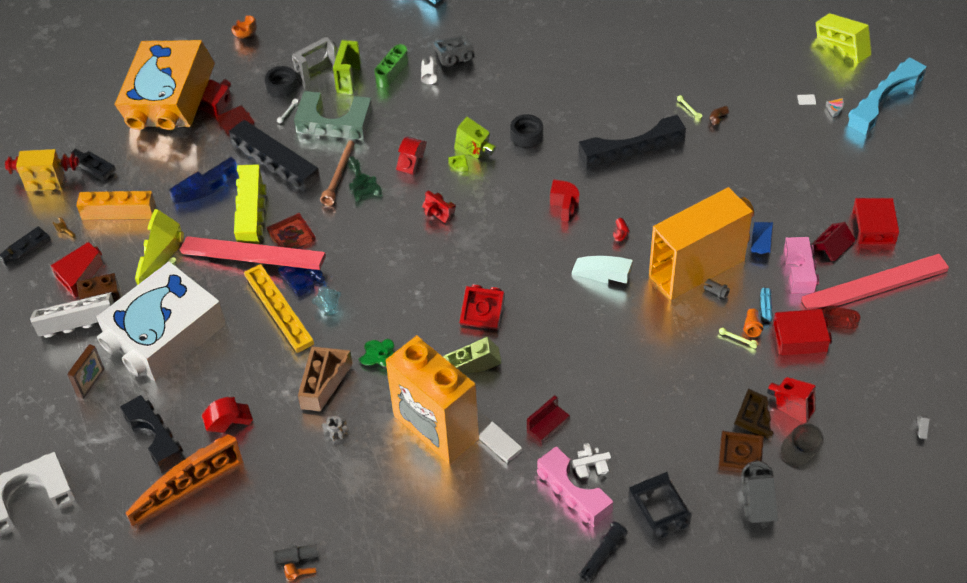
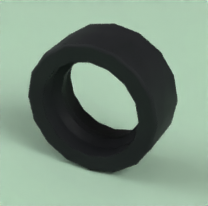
[264,66,298,97]
[510,114,543,147]

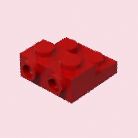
[459,285,505,330]

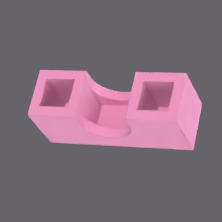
[784,237,819,294]

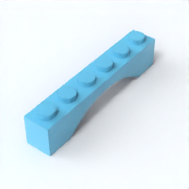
[848,57,927,135]

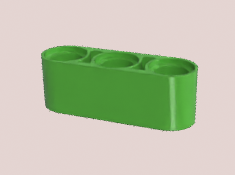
[375,44,408,88]

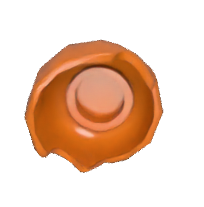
[232,16,257,39]

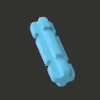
[760,288,773,322]

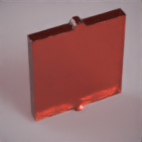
[215,105,255,136]

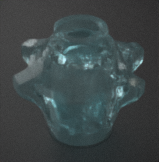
[311,286,341,316]

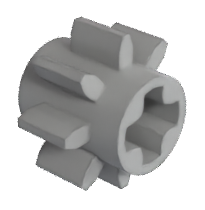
[322,415,348,441]

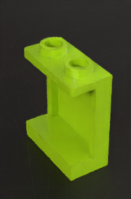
[333,40,361,94]

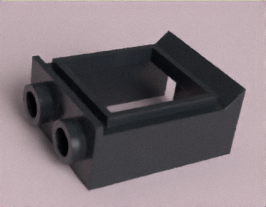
[628,472,692,540]

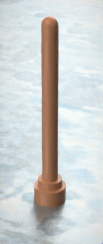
[320,140,354,206]

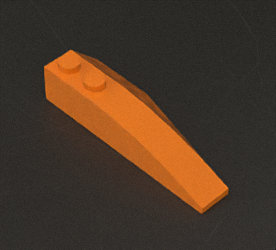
[126,434,243,526]

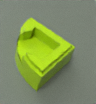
[448,155,469,172]

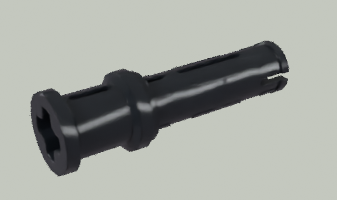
[579,521,628,583]

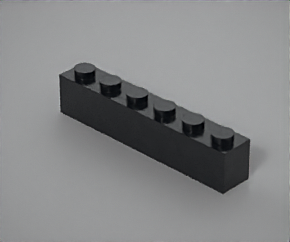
[229,120,320,192]

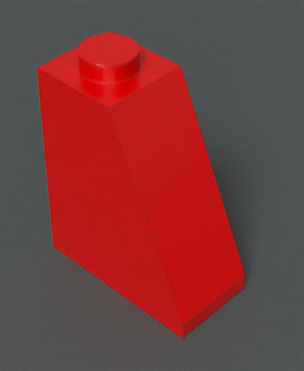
[50,242,103,299]

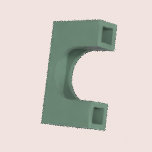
[294,91,373,140]

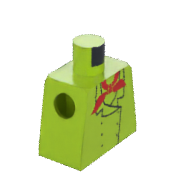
[454,117,496,158]

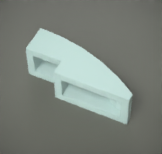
[572,256,633,284]

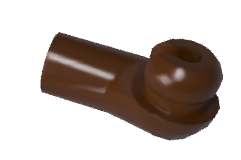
[709,106,729,125]

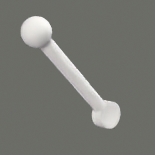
[277,99,299,124]

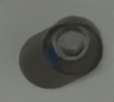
[781,423,824,466]

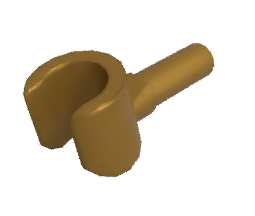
[53,217,76,238]

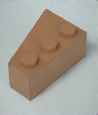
[298,346,353,411]

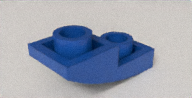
[751,222,773,254]

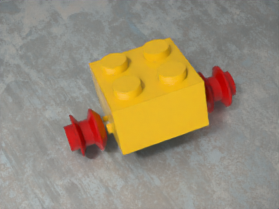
[5,149,79,191]

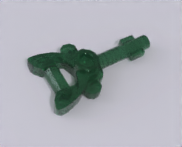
[348,156,382,202]

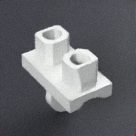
[571,443,611,480]

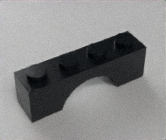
[120,395,183,473]

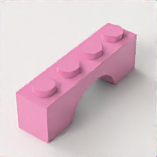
[537,446,613,527]

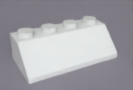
[30,292,114,338]

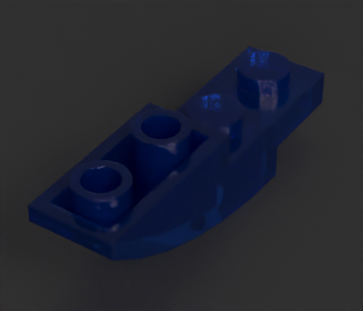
[169,157,237,203]

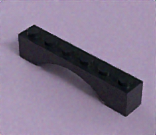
[579,115,686,168]

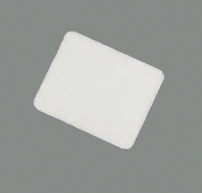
[797,95,816,105]

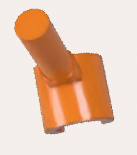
[284,563,316,580]

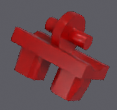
[422,191,456,223]

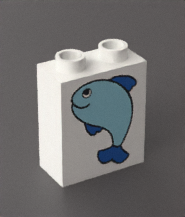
[97,262,226,381]

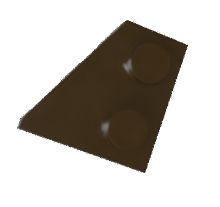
[734,388,774,440]

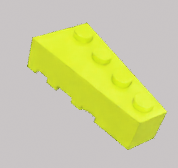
[234,165,267,244]

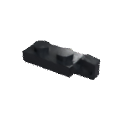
[71,148,116,181]
[0,226,51,266]

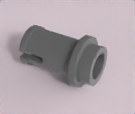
[704,278,730,299]

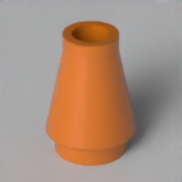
[743,309,763,337]

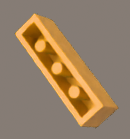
[76,191,156,220]

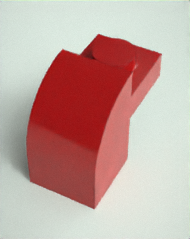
[396,137,427,175]
[550,180,579,221]
[202,397,253,433]

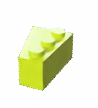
[816,13,871,64]

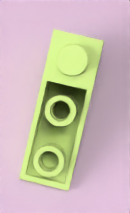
[443,337,502,374]

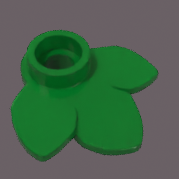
[358,338,395,366]

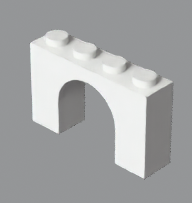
[0,452,75,533]

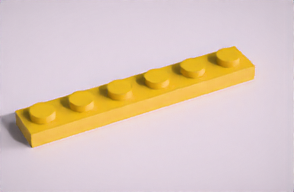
[244,264,314,353]

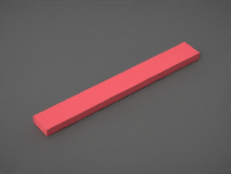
[180,236,326,270]
[801,254,949,311]

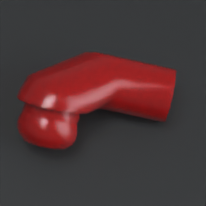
[613,218,630,242]

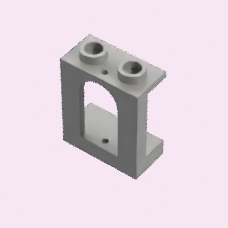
[292,37,337,88]

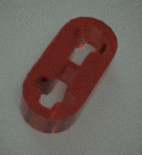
[823,306,861,329]

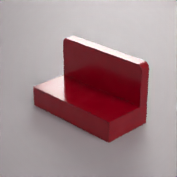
[812,222,855,261]
[527,395,570,444]

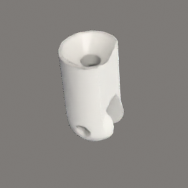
[421,56,437,85]

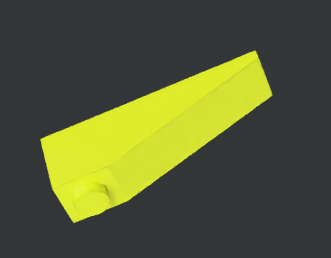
[135,209,184,285]

